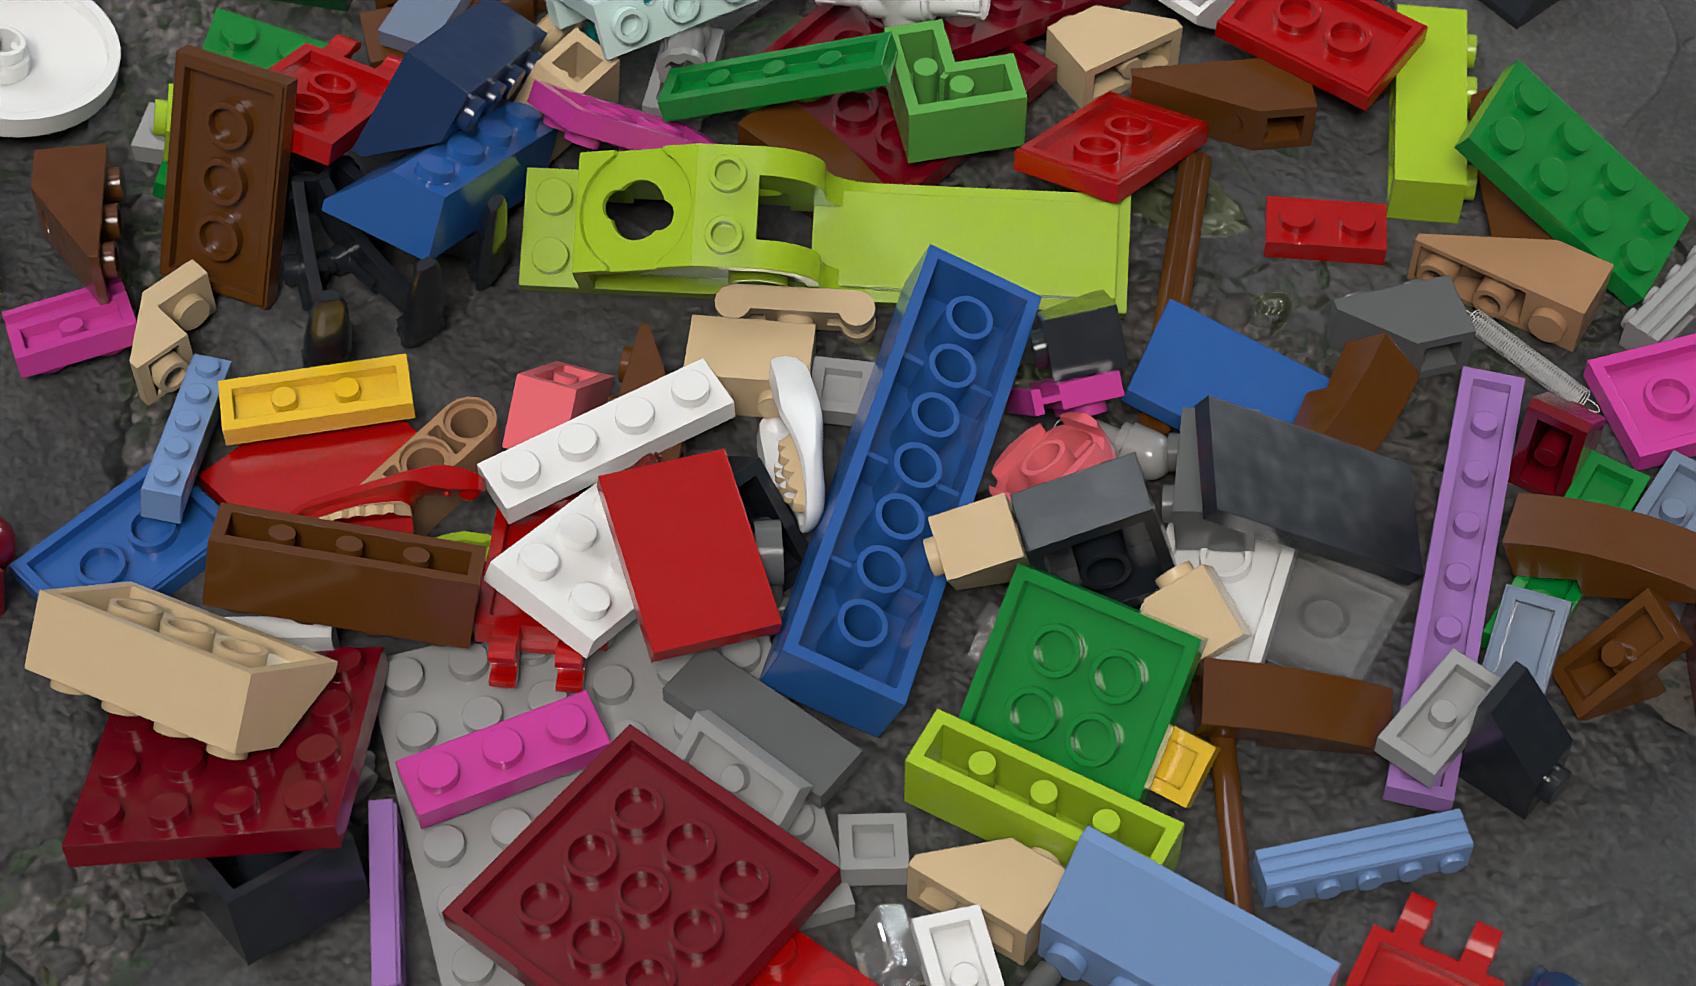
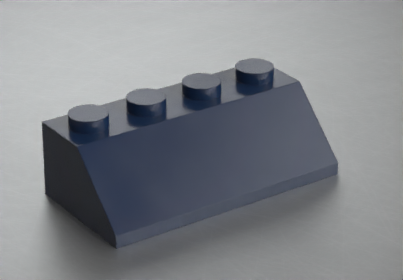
[352,0,548,157]

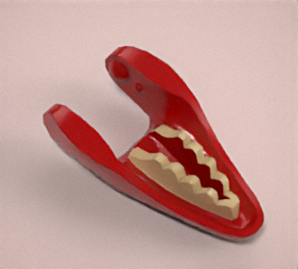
[290,464,486,575]

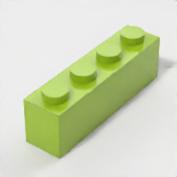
[1387,4,1477,224]
[904,708,1185,872]

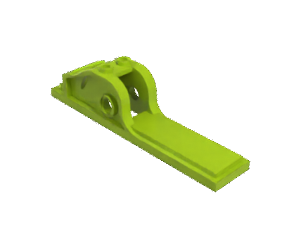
[519,143,1131,319]

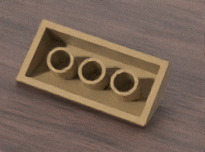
[24,581,338,760]

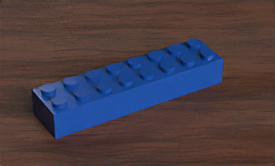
[759,244,1042,738]

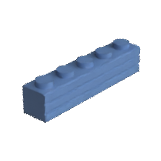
[141,354,231,524]
[1251,808,1474,908]

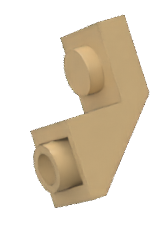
[129,259,217,406]

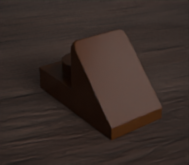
[1552,588,1693,721]

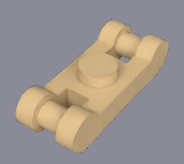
[715,284,876,344]

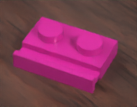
[1,277,137,379]
[1006,370,1125,417]

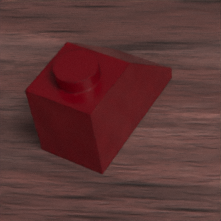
[1508,392,1606,497]

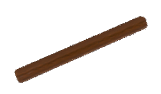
[1138,151,1211,438]

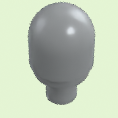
[1096,419,1169,480]

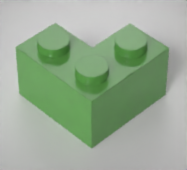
[884,19,1027,163]

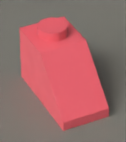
[502,361,614,449]

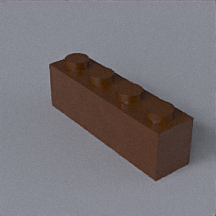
[202,502,487,649]

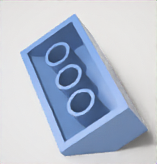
[1038,826,1341,986]

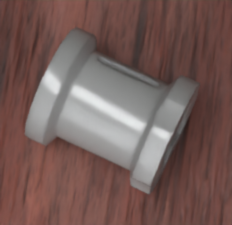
[656,21,711,83]

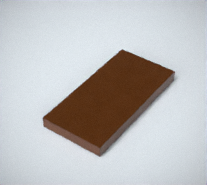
[159,44,298,309]

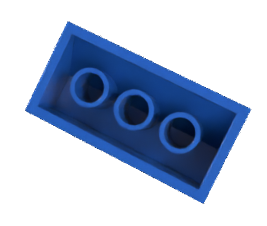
[322,101,559,259]

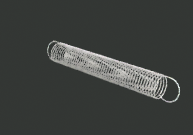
[1466,309,1600,413]

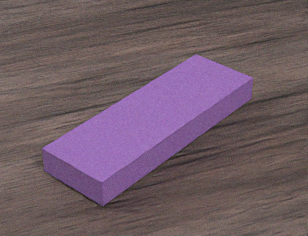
[368,799,407,986]

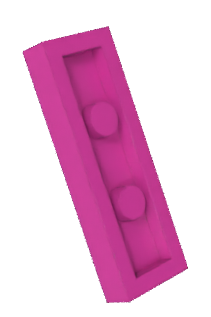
[395,690,611,829]

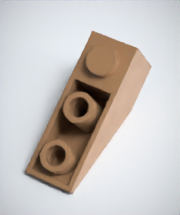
[1407,234,1614,352]

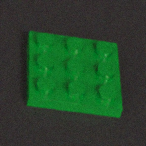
[958,563,1208,804]

